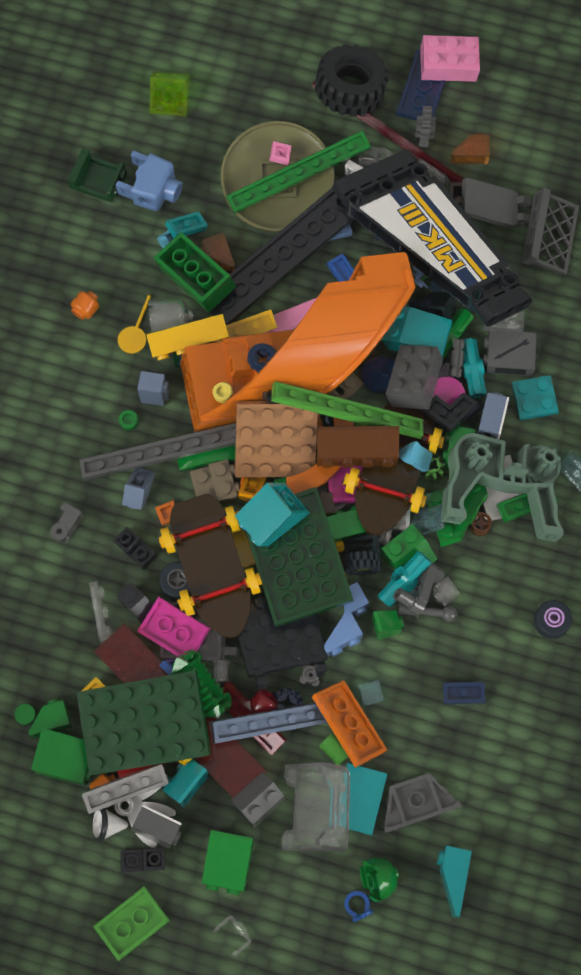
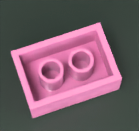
[420,35,480,82]

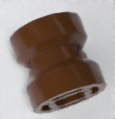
[470,512,492,537]

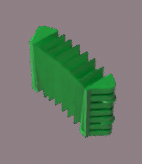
[171,649,232,717]

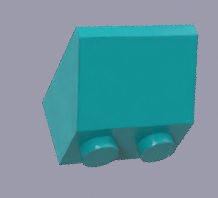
[162,760,210,808]

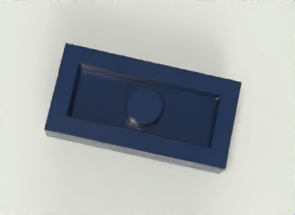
[443,682,485,705]

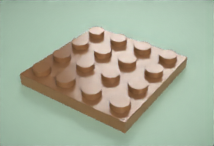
[235,401,318,477]

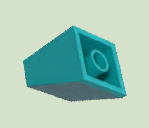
[235,483,310,547]

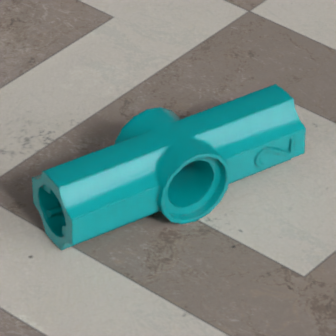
[462,338,487,399]
[378,551,432,607]

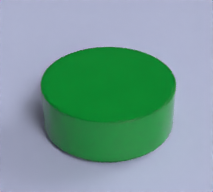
[118,410,139,431]
[15,704,36,725]

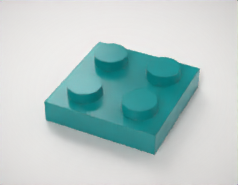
[511,375,559,421]

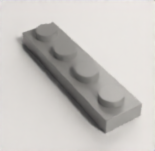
[82,763,169,814]

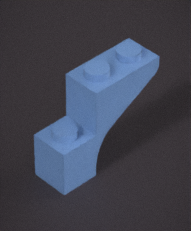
[324,582,369,657]

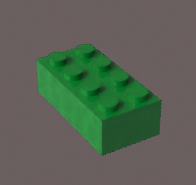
[154,232,236,313]

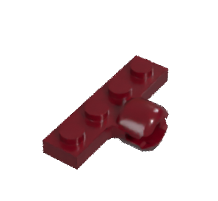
[222,681,287,756]

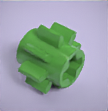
[422,457,445,481]

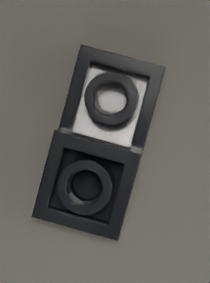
[113,527,157,570]
[120,848,165,873]

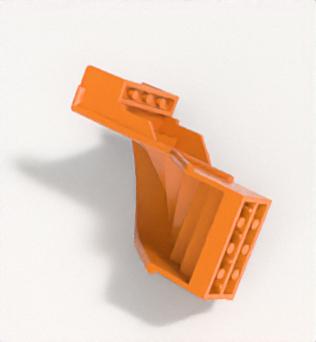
[180,252,416,433]

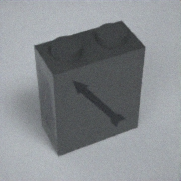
[483,330,536,376]

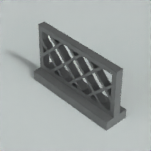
[522,187,579,276]

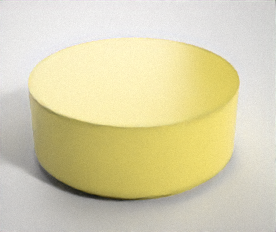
[213,382,233,403]

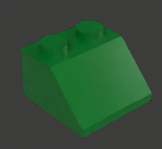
[381,524,437,570]

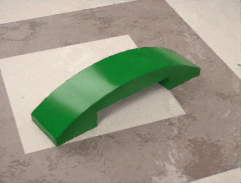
[178,445,235,472]

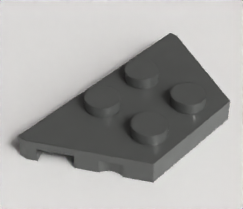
[384,773,462,834]

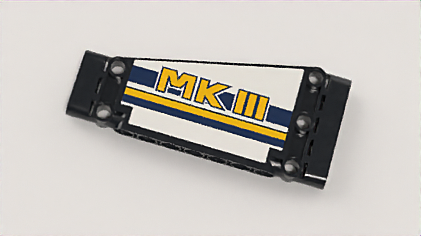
[332,150,533,327]

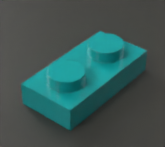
[165,211,208,238]

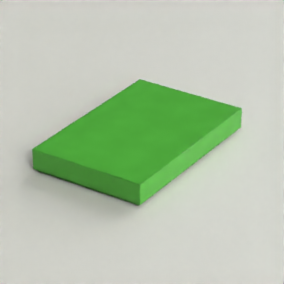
[93,886,170,961]

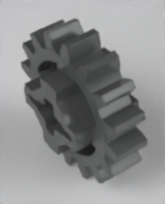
[415,106,436,148]

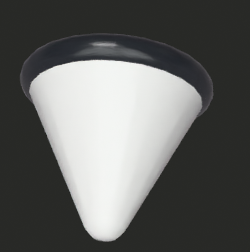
[92,808,128,842]

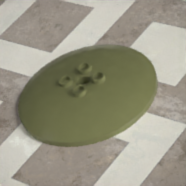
[221,121,334,232]

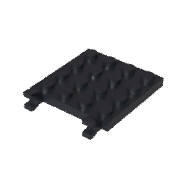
[237,592,328,691]

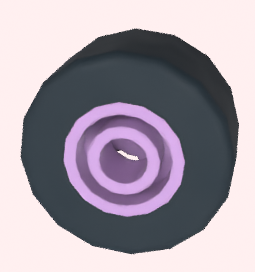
[534,600,573,639]

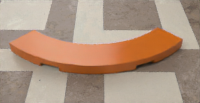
[286,417,354,494]

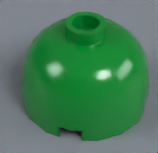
[359,857,399,902]

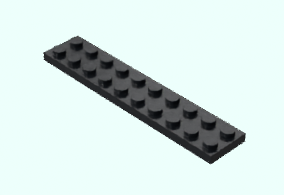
[210,188,354,325]

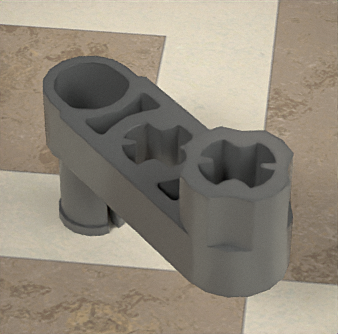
[393,563,445,615]

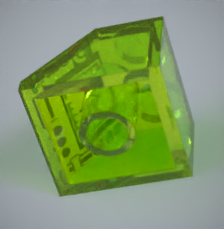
[150,71,190,117]

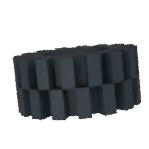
[344,551,381,576]

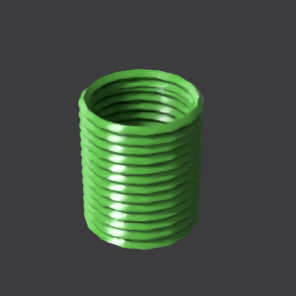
[320,732,348,766]

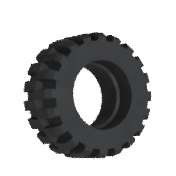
[315,44,389,117]

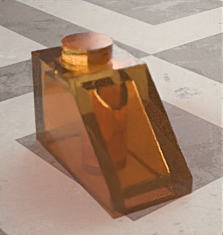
[450,133,490,164]
[200,233,236,273]

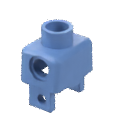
[116,151,182,211]

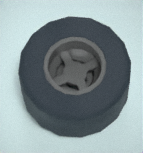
[159,562,191,600]

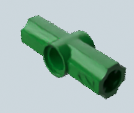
[442,308,474,359]

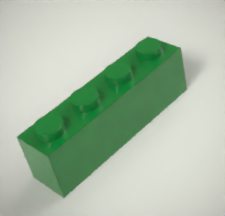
[327,507,369,542]

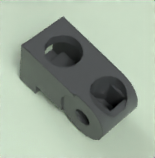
[50,502,84,543]

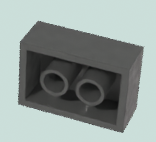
[386,345,443,409]

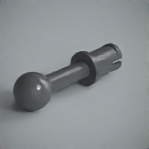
[398,602,457,622]

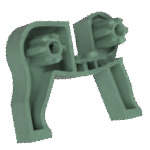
[441,433,564,542]

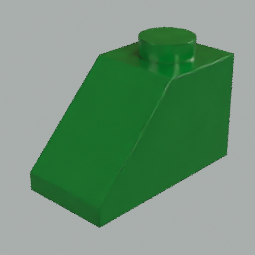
[372,610,404,640]
[28,699,72,739]

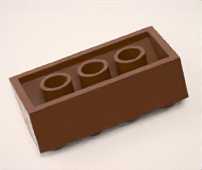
[316,426,399,468]

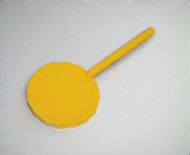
[118,295,151,354]

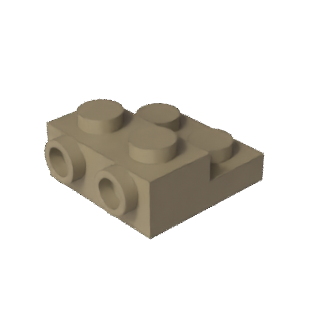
[190,459,240,505]

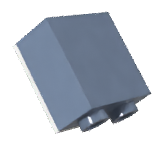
[477,392,509,439]

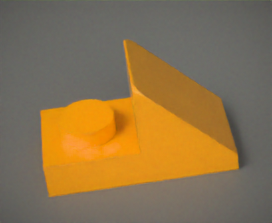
[238,477,267,502]

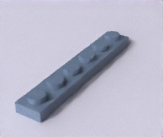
[210,703,327,743]

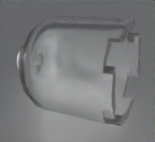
[148,298,193,333]

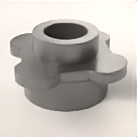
[300,665,320,686]

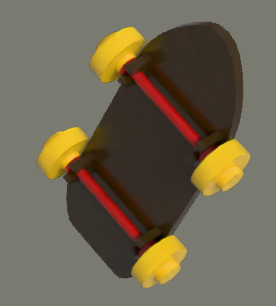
[343,402,445,535]
[159,494,262,639]

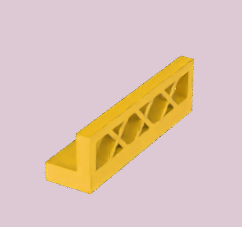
[208,309,278,344]

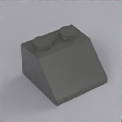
[231,772,286,828]

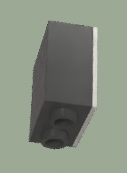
[131,805,182,849]

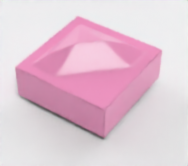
[269,141,292,165]

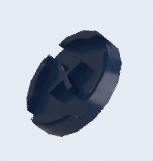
[361,356,395,393]

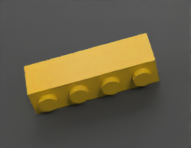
[146,314,229,361]

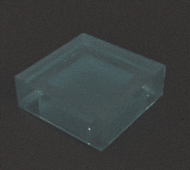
[359,680,384,706]

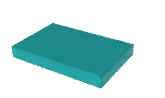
[331,763,387,836]

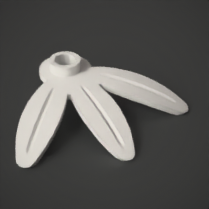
[114,775,176,848]

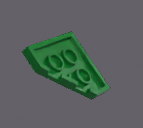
[425,483,488,547]

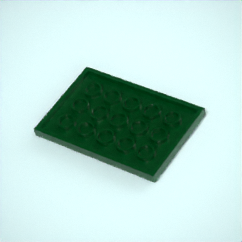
[245,487,354,627]
[76,670,212,775]

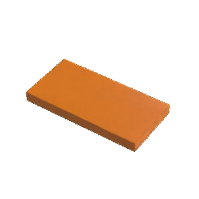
[312,680,387,768]

